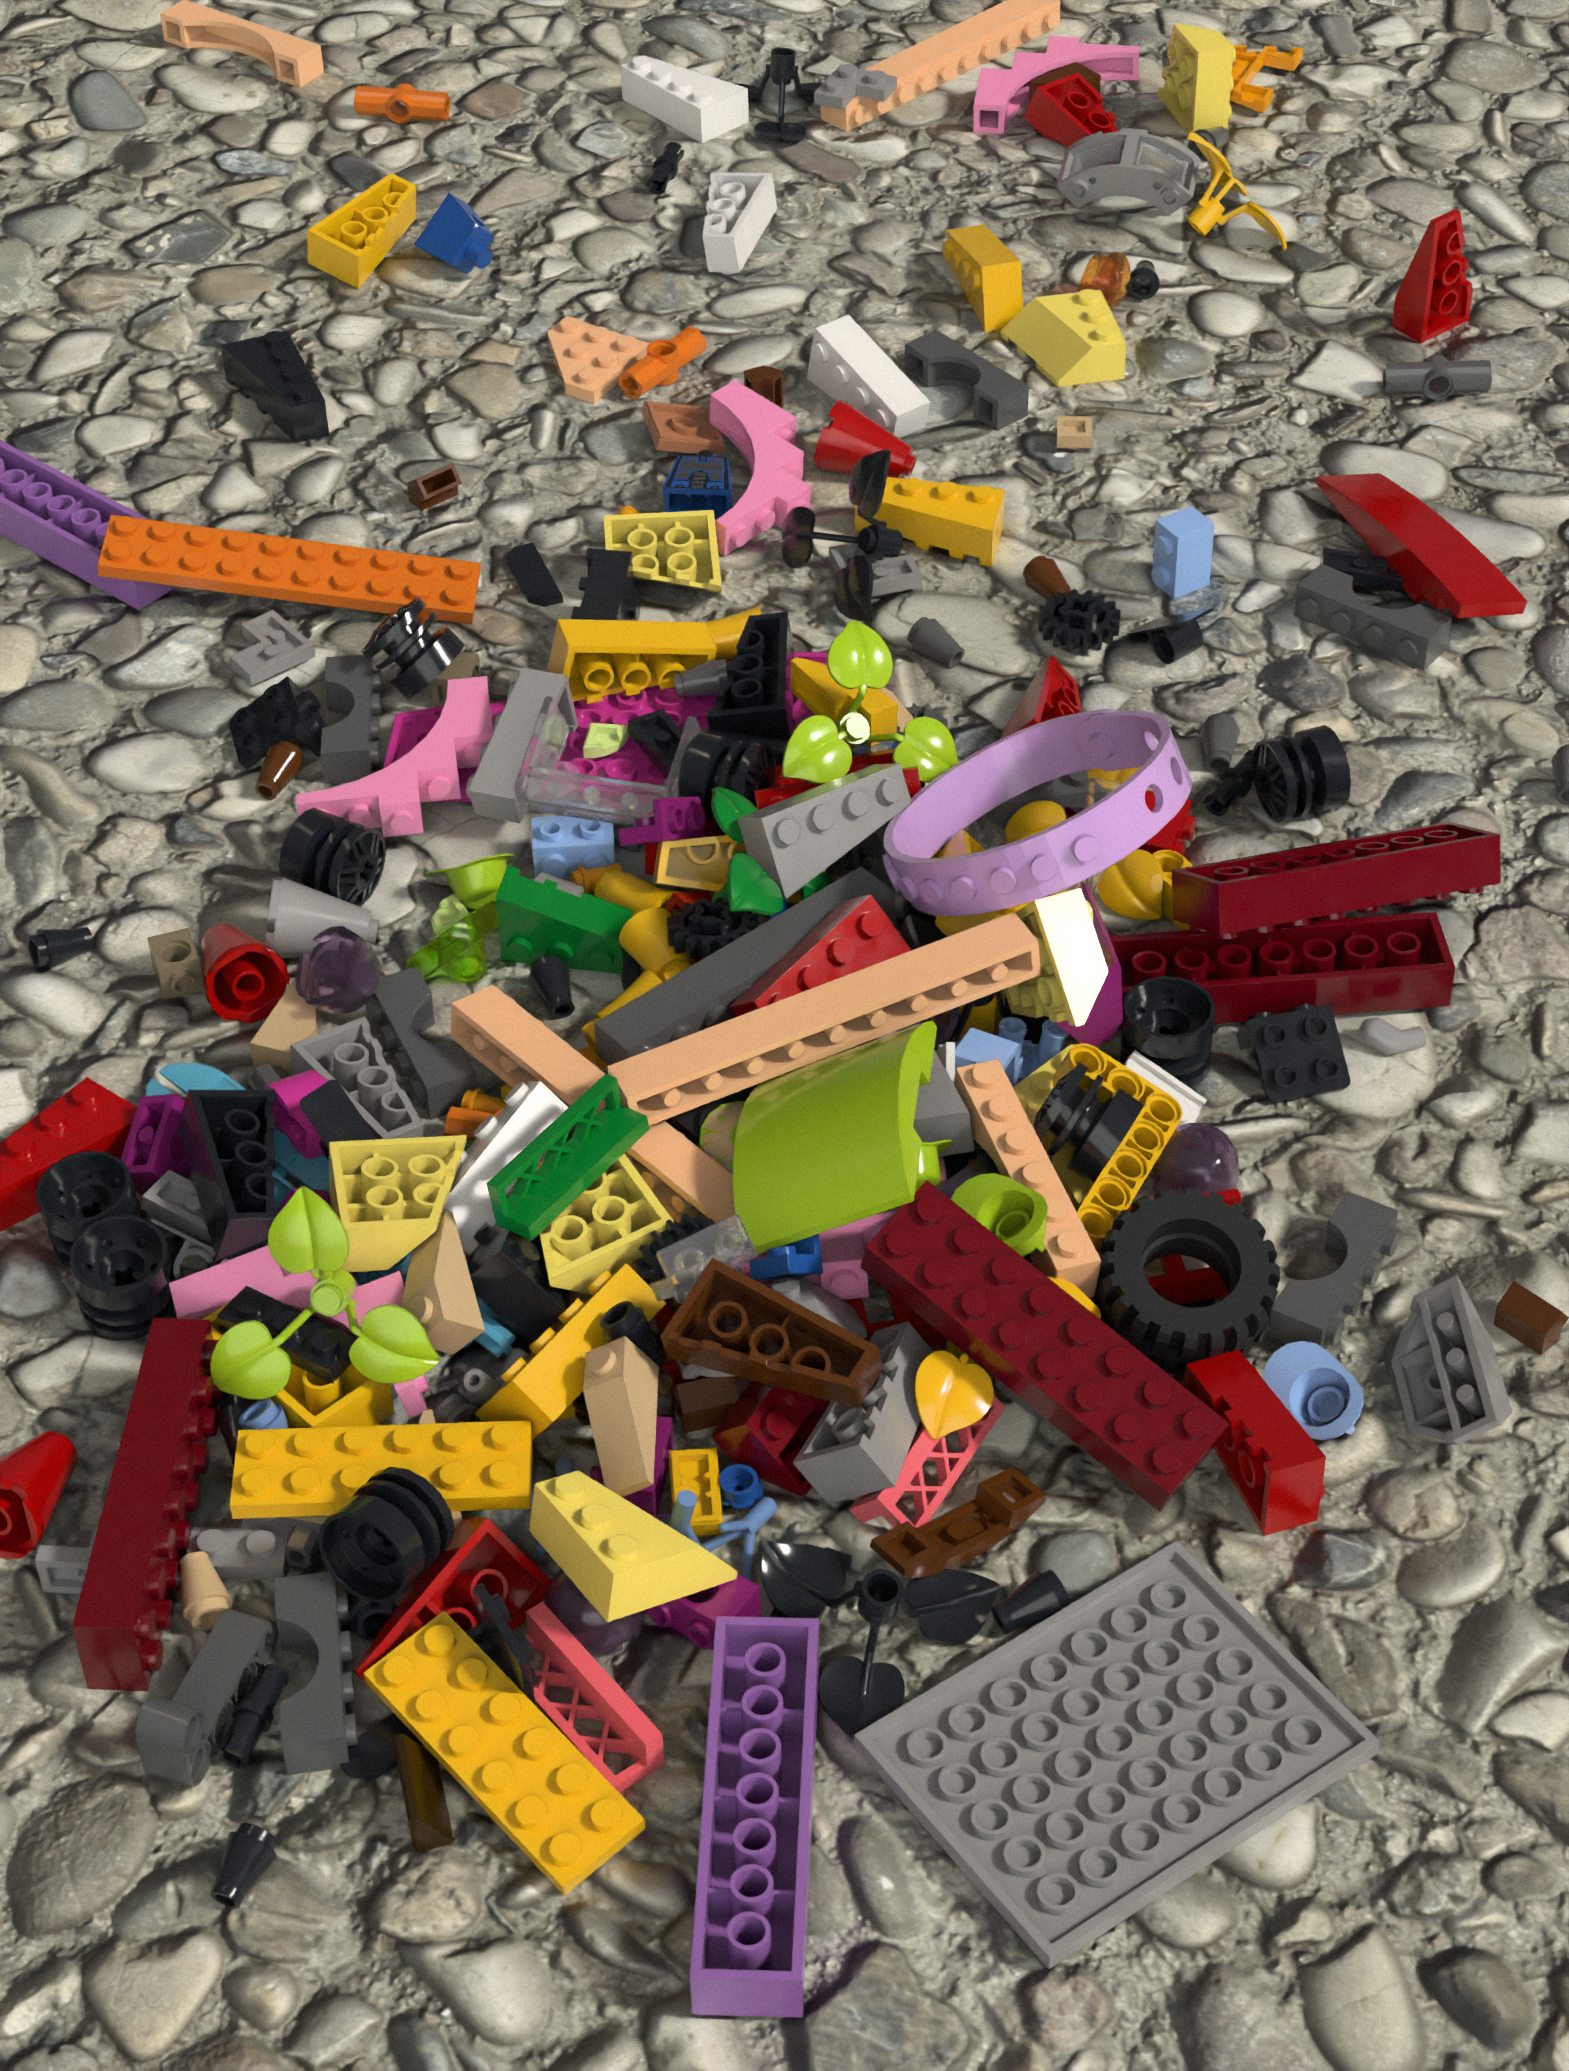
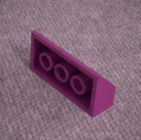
[1055,883,1123,1048]

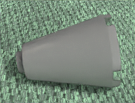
[264,877,379,959]

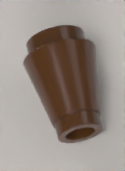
[1023,556,1072,600]
[255,741,304,800]

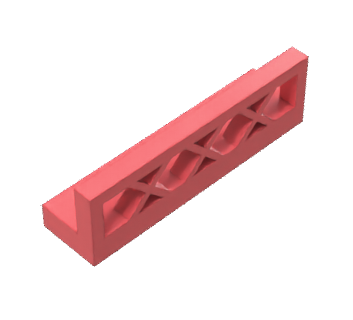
[849,1395,1005,1529]
[525,1601,665,1793]

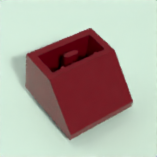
[711,1381,830,1497]

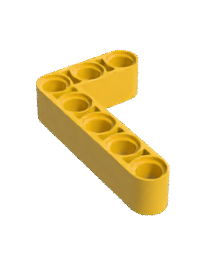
[1052,1043,1183,1254]

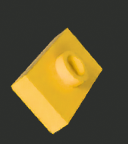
[668,1447,723,1536]

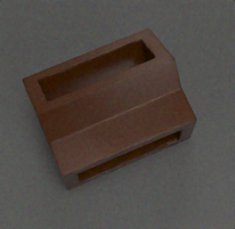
[744,365,784,409]
[407,463,462,511]
[1494,1281,1569,1355]
[672,1376,740,1433]

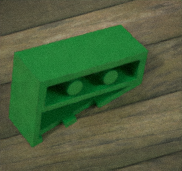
[495,865,633,974]

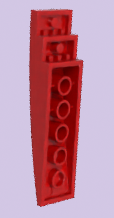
[1315,473,1527,618]

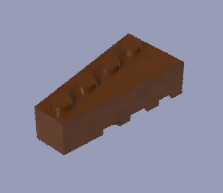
[660,1257,883,1408]

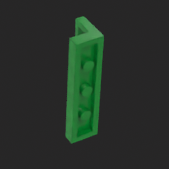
[486,1073,650,1241]

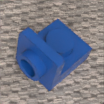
[749,1234,823,1280]

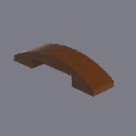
[870,1467,1047,1578]

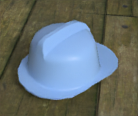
[1263,1341,1364,1440]

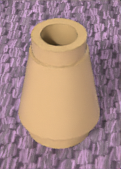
[179,1551,233,1630]

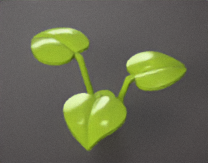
[782,621,959,784]
[210,1186,440,1400]

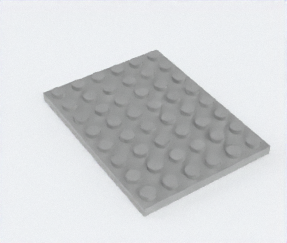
[854,1540,1380,1969]

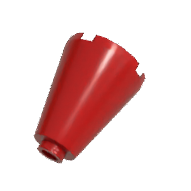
[813,400,917,478]
[201,924,290,1023]
[0,1431,78,1559]

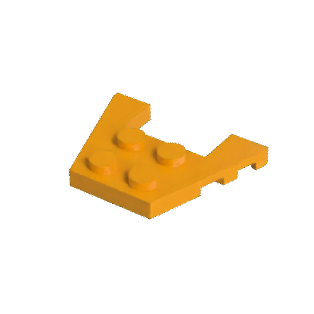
[1230,45,1303,113]

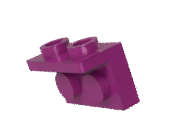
[619,797,706,846]

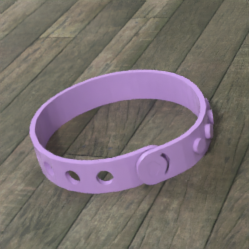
[883,709,1192,916]

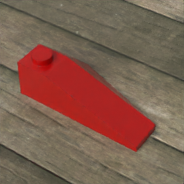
[1392,209,1473,343]
[1001,655,1082,739]

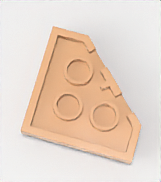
[547,316,649,404]

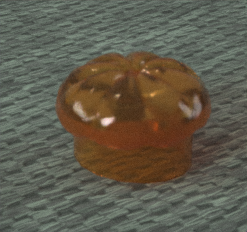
[1078,252,1131,310]

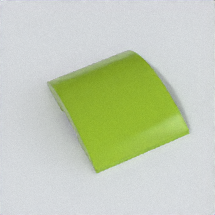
[733,1021,937,1258]

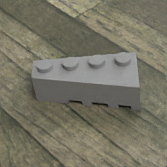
[793,1321,933,1504]

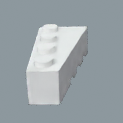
[702,172,777,275]

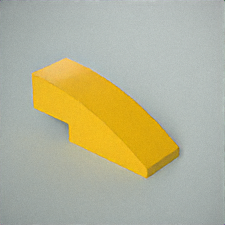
[791,657,898,747]

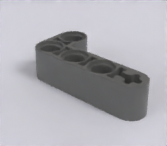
[135,1608,279,1787]

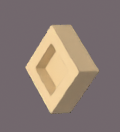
[1056,416,1093,450]

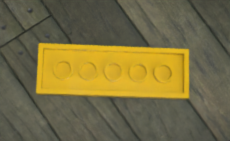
[230,1420,533,1519]
[363,1611,646,1896]

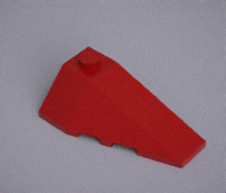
[1024,73,1120,149]
[353,1517,555,1691]

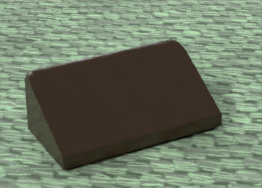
[393,1733,454,1852]

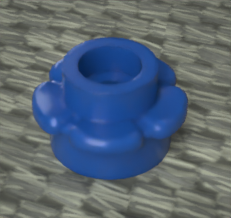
[719,1464,763,1510]

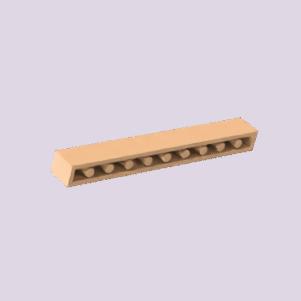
[820,0,1060,132]
[607,912,1041,1126]
[451,985,741,1250]

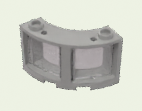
[1056,128,1201,216]

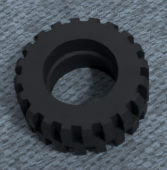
[1094,1187,1280,1375]

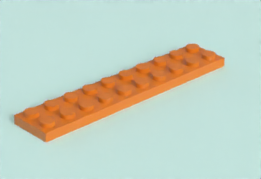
[98,515,481,624]

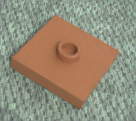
[641,401,726,456]

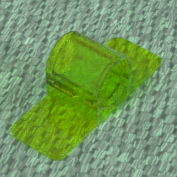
[406,899,498,983]

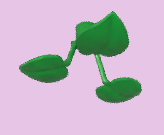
[711,787,835,915]

